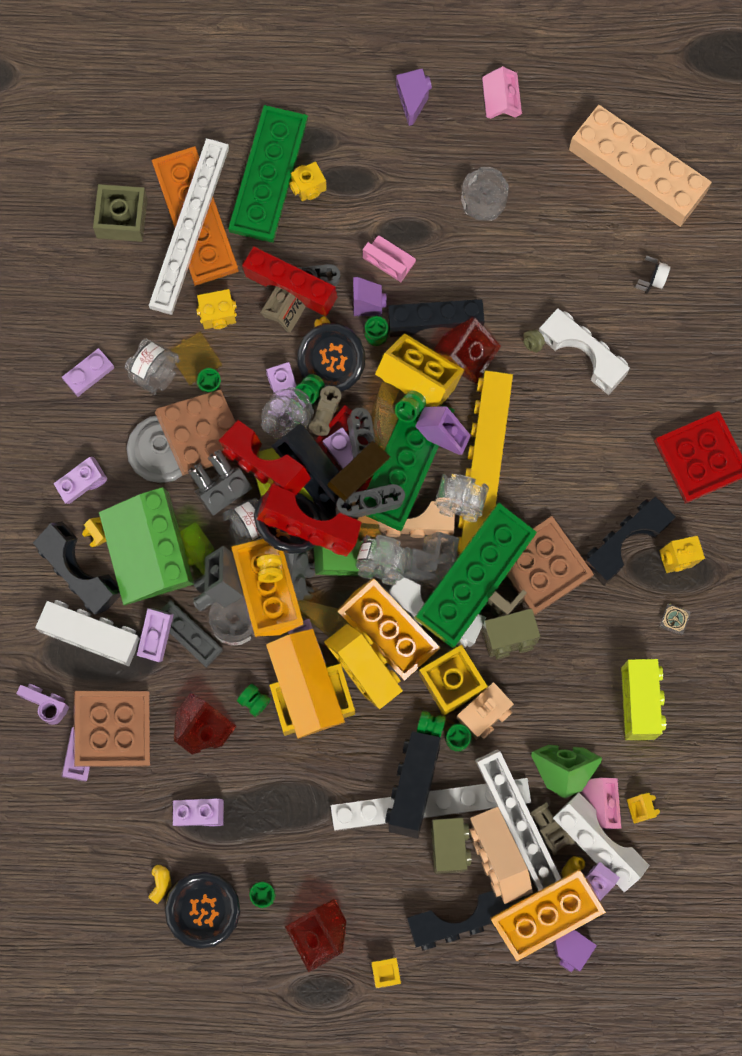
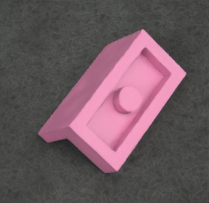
[482,66,522,119]
[363,236,416,282]
[580,778,621,829]

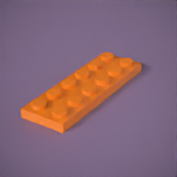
[152,146,239,286]

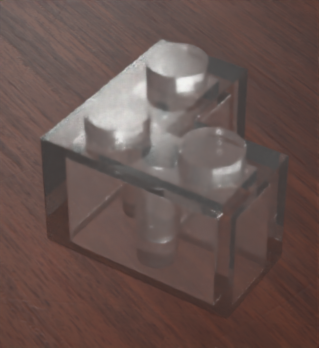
[396,532,459,588]

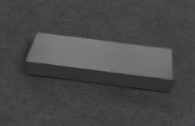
[161,600,223,668]

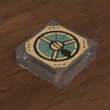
[659,603,691,636]

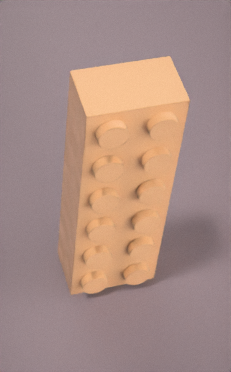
[569,105,711,227]

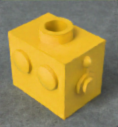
[196,289,237,329]
[659,536,705,573]

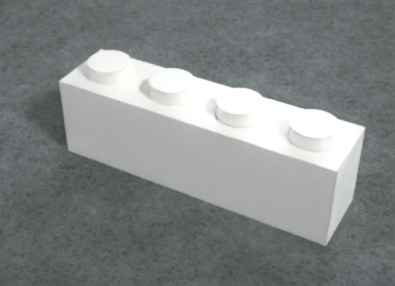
[35,600,140,666]

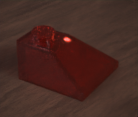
[433,317,501,384]
[285,899,347,972]

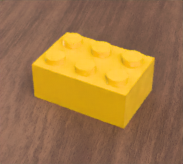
[375,333,464,407]
[324,624,403,710]
[270,664,355,736]

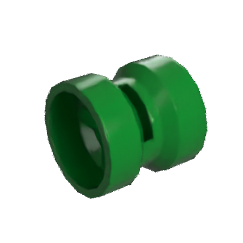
[365,316,388,346]
[196,368,221,393]
[294,374,325,405]
[395,391,426,423]
[237,683,271,718]
[416,710,446,737]
[446,724,471,752]
[249,882,276,908]

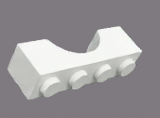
[539,309,630,395]
[389,574,486,648]
[553,793,650,892]

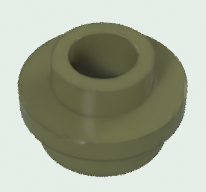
[523,329,545,353]

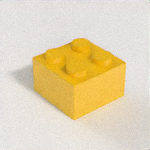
[419,644,488,716]

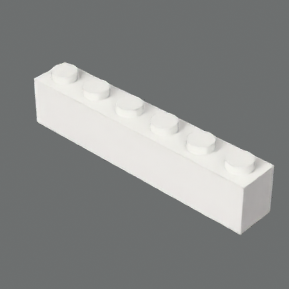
[475,749,561,891]

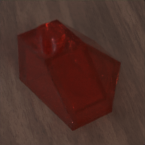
[174,693,236,755]

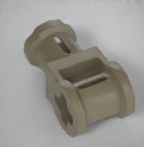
[309,386,341,436]
[530,802,575,856]

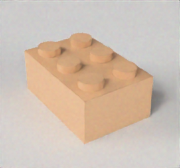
[469,807,533,904]

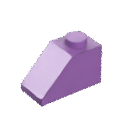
[396,68,432,126]
[353,277,387,316]
[416,407,471,455]
[553,930,597,973]

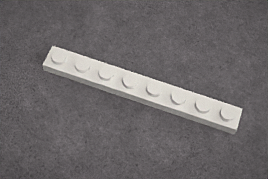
[149,138,229,315]
[331,778,531,831]

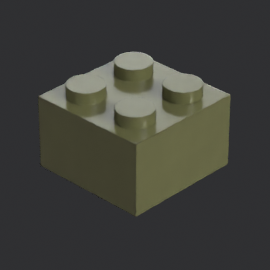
[93,184,148,242]
[481,609,540,659]
[431,818,471,874]

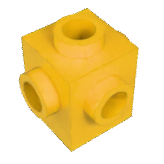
[289,162,327,201]

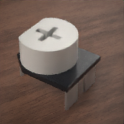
[635,256,670,294]

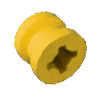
[257,554,283,583]

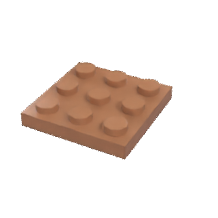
[155,390,236,476]
[506,516,594,616]
[74,691,150,767]

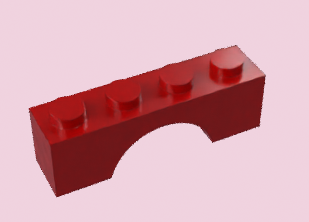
[242,247,338,317]
[218,420,311,496]
[257,484,362,557]

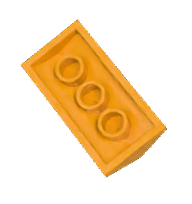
[231,539,303,637]
[338,578,440,680]
[266,629,345,739]
[491,869,606,961]

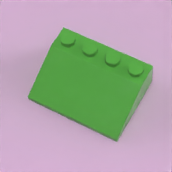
[99,487,194,605]

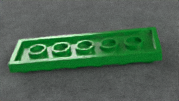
[228,105,308,243]
[359,404,455,532]
[414,503,537,648]

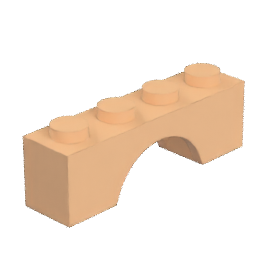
[358,501,455,539]

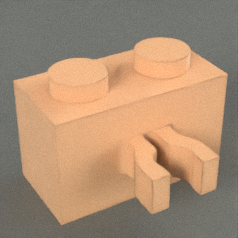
[456,682,514,740]

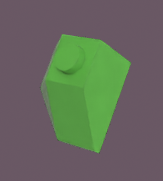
[531,745,602,798]

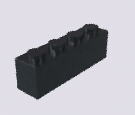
[272,423,359,520]
[385,731,441,839]

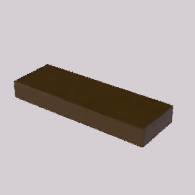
[327,441,390,502]

